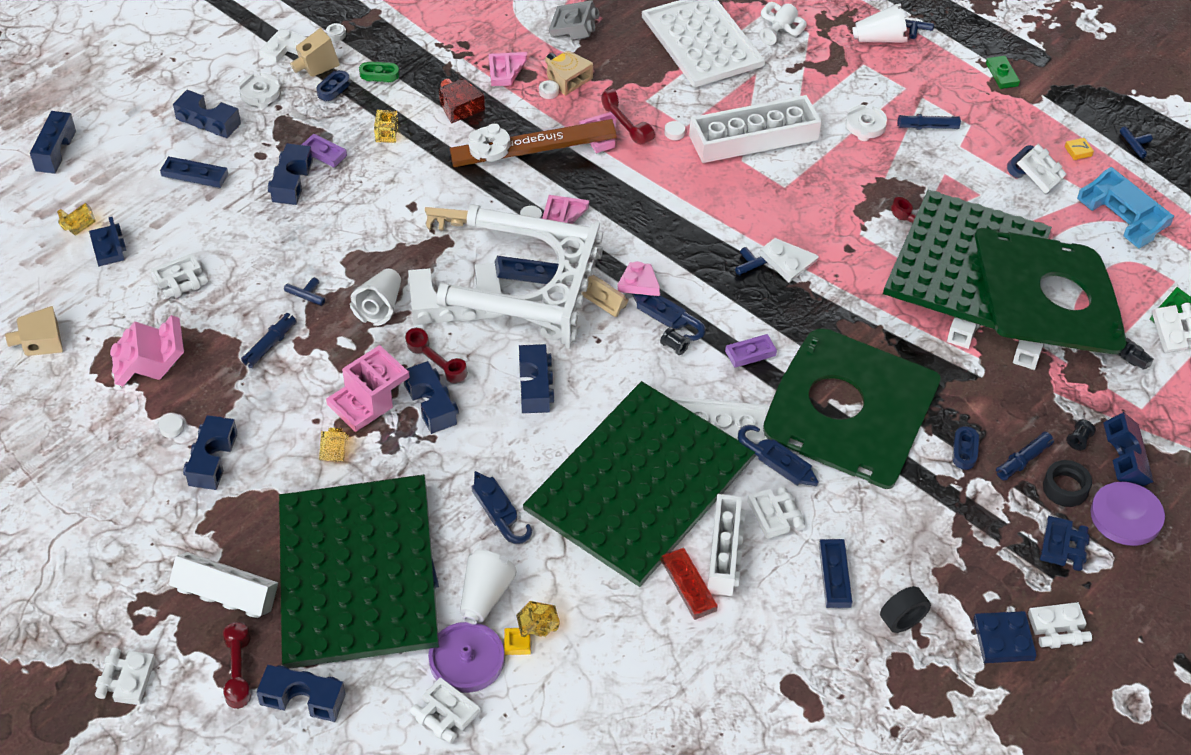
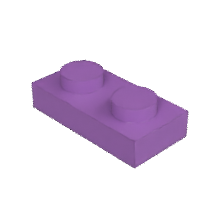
[302,134,347,167]
[725,334,777,368]

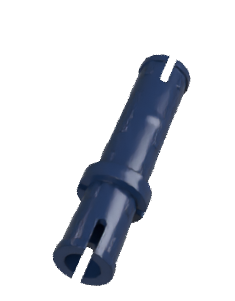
[897,114,961,130]
[241,313,297,368]
[996,432,1054,480]

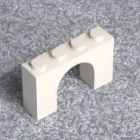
[408,263,503,325]
[947,317,1044,370]

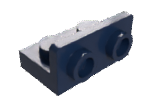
[89,216,127,267]

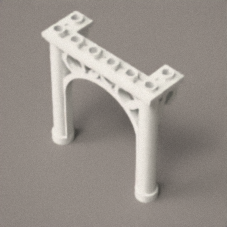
[437,204,603,348]

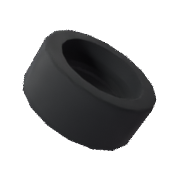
[1043,460,1092,507]
[880,586,931,633]

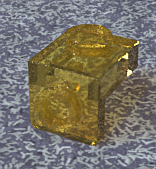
[57,203,96,236]
[319,428,348,462]

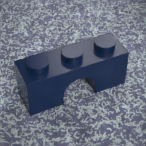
[173,90,241,138]
[30,111,76,174]
[268,143,313,205]
[519,344,554,414]
[404,361,459,434]
[1103,412,1154,487]
[183,415,238,490]
[256,665,346,722]

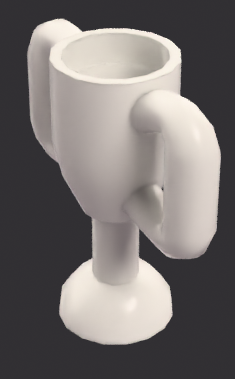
[759,2,807,45]

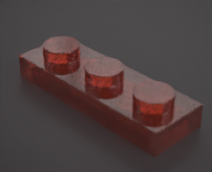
[661,548,718,620]

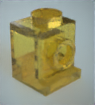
[374,110,398,143]
[516,601,560,637]

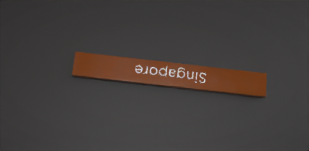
[450,119,617,167]

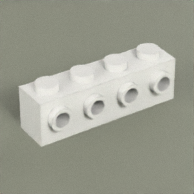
[707,494,745,596]
[169,552,278,618]

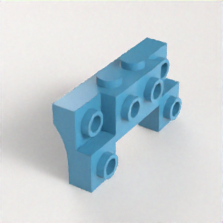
[1077,167,1174,249]

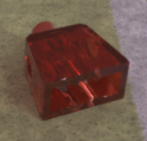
[439,79,485,124]

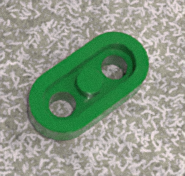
[359,62,399,82]

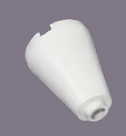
[852,3,908,43]
[350,269,401,326]
[460,550,517,624]

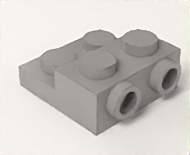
[548,0,600,40]

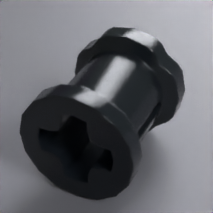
[660,327,691,355]
[1066,419,1096,451]

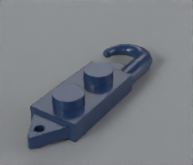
[632,293,706,341]
[737,425,819,486]
[472,471,532,544]

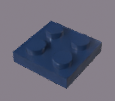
[973,611,1037,663]

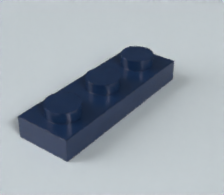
[160,156,228,188]
[494,255,559,284]
[819,539,852,608]

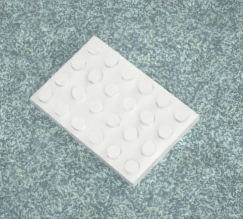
[642,0,765,88]

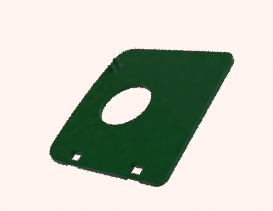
[974,228,1126,354]
[763,328,941,489]

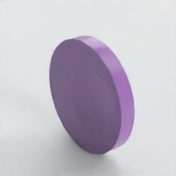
[1090,482,1165,546]
[428,622,504,693]

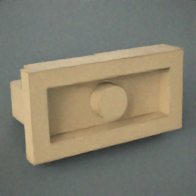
[425,207,468,231]
[582,275,629,317]

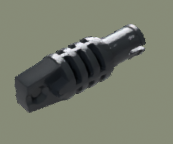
[1116,336,1154,370]

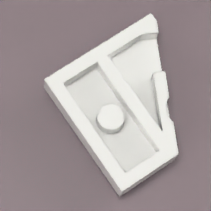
[758,238,819,283]

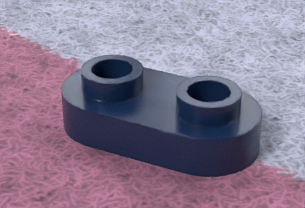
[316,70,350,101]
[1007,145,1034,178]
[952,427,979,470]

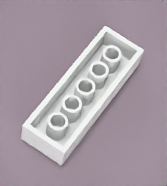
[689,95,821,163]

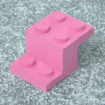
[110,315,184,386]
[326,345,409,432]

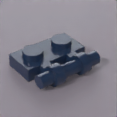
[1040,515,1090,571]

